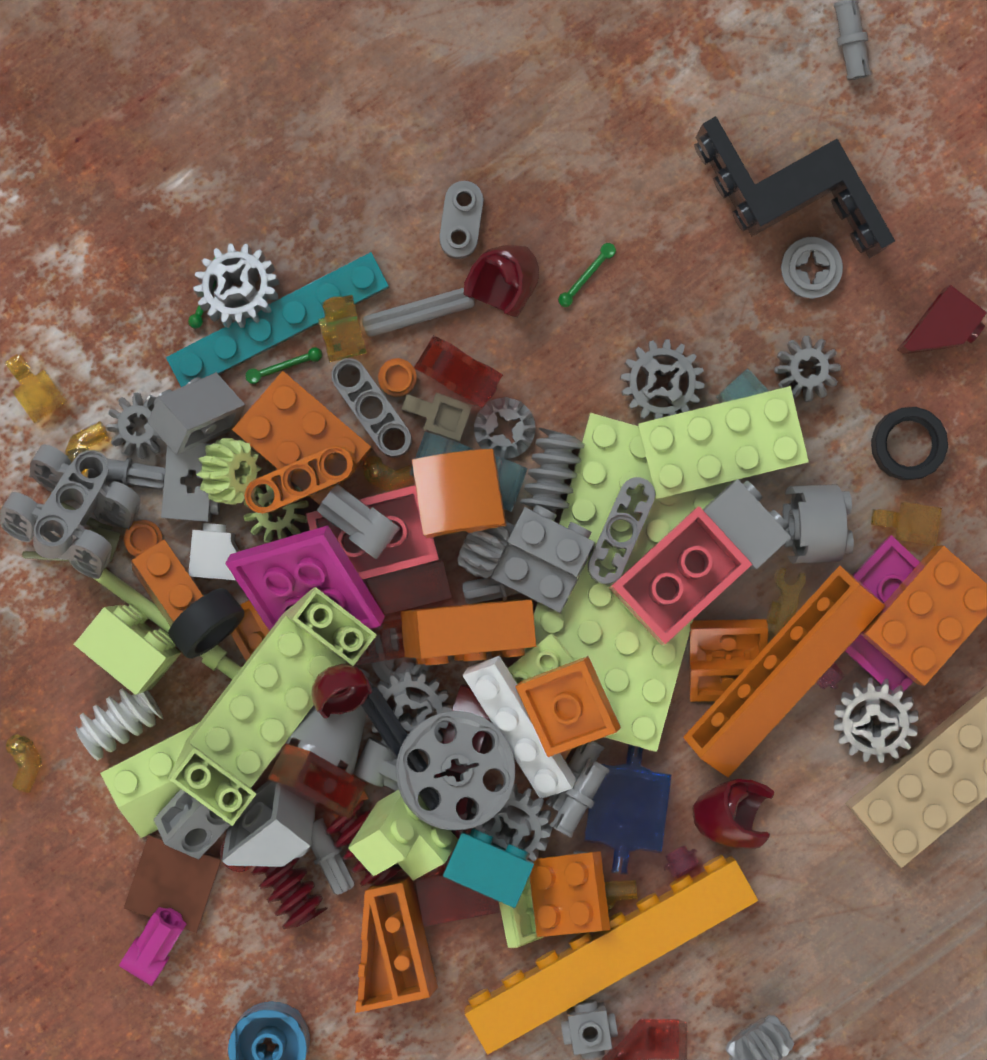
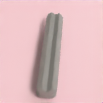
[362,288,475,337]

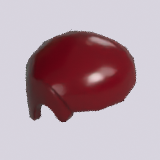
[311,664,372,718]

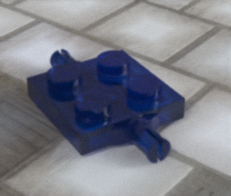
[584,744,672,875]

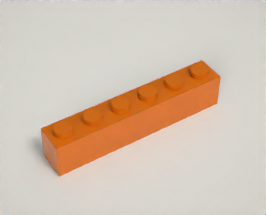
[683,566,885,778]

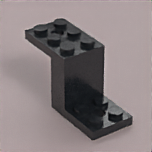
[694,116,895,258]

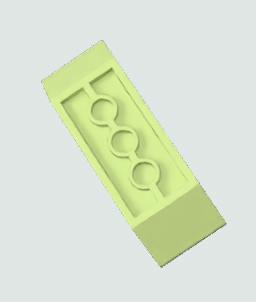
[168,587,377,826]

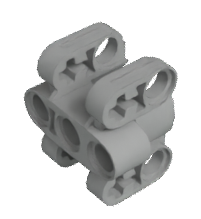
[0,444,141,579]

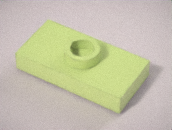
[499,876,543,948]

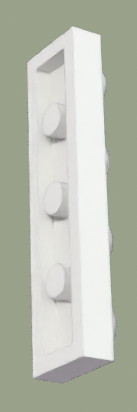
[463,656,577,798]

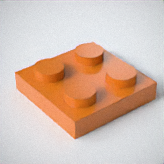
[515,656,621,757]
[529,851,611,937]

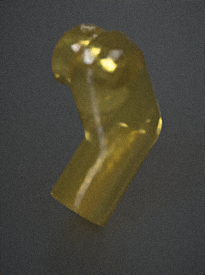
[64,421,109,474]
[6,734,42,793]

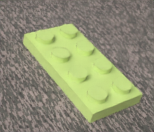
[638,386,809,499]

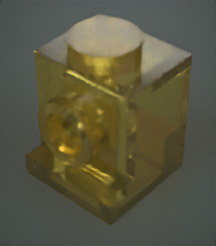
[318,295,367,363]

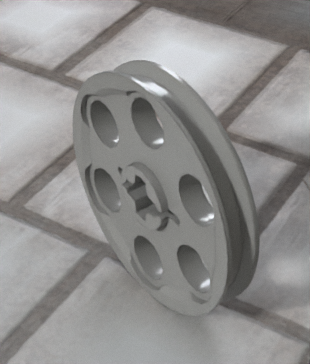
[396,711,515,831]

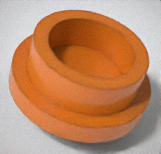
[378,358,417,397]
[124,520,163,557]

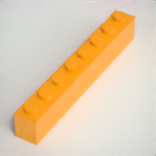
[465,855,758,1055]

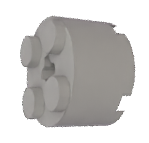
[782,484,854,564]

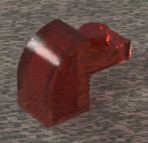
[414,335,503,408]

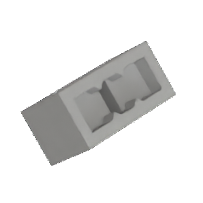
[154,789,230,860]

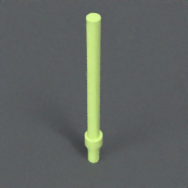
[93,568,242,680]

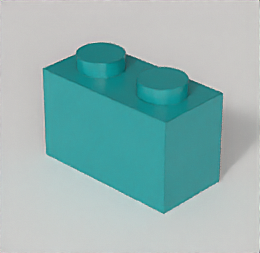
[443,828,534,908]

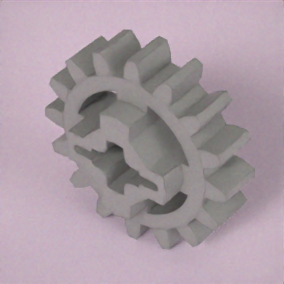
[193,243,279,328]
[620,339,705,419]
[368,668,452,745]
[834,678,918,763]
[468,784,553,861]

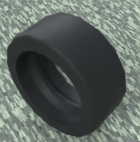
[871,407,948,480]
[168,588,244,659]

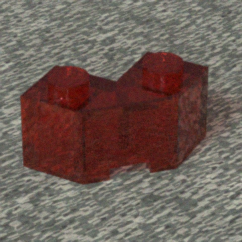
[602,1019,687,1060]

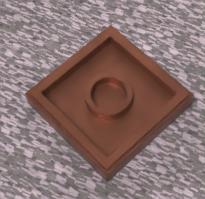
[124,834,222,933]

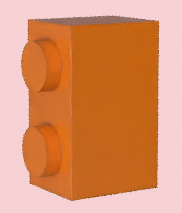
[131,539,203,627]

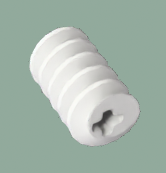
[75,688,163,761]

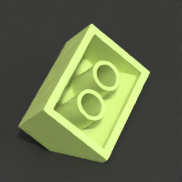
[100,722,200,838]

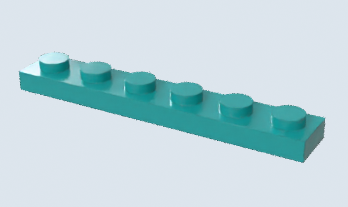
[166,252,389,387]

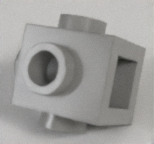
[561,999,618,1059]

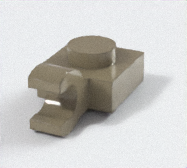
[401,392,473,442]

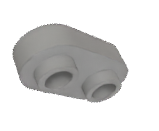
[439,181,483,259]

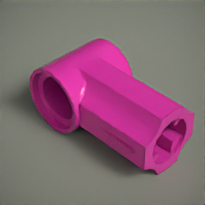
[119,907,187,987]

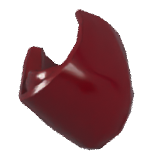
[463,245,539,317]
[692,779,774,849]

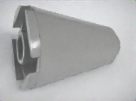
[283,665,374,778]

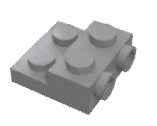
[491,505,596,613]

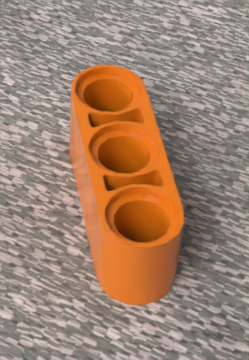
[244,446,356,514]

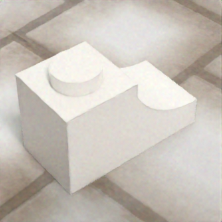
[189,523,240,580]

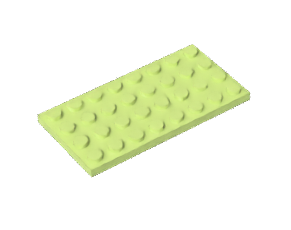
[524,413,731,752]

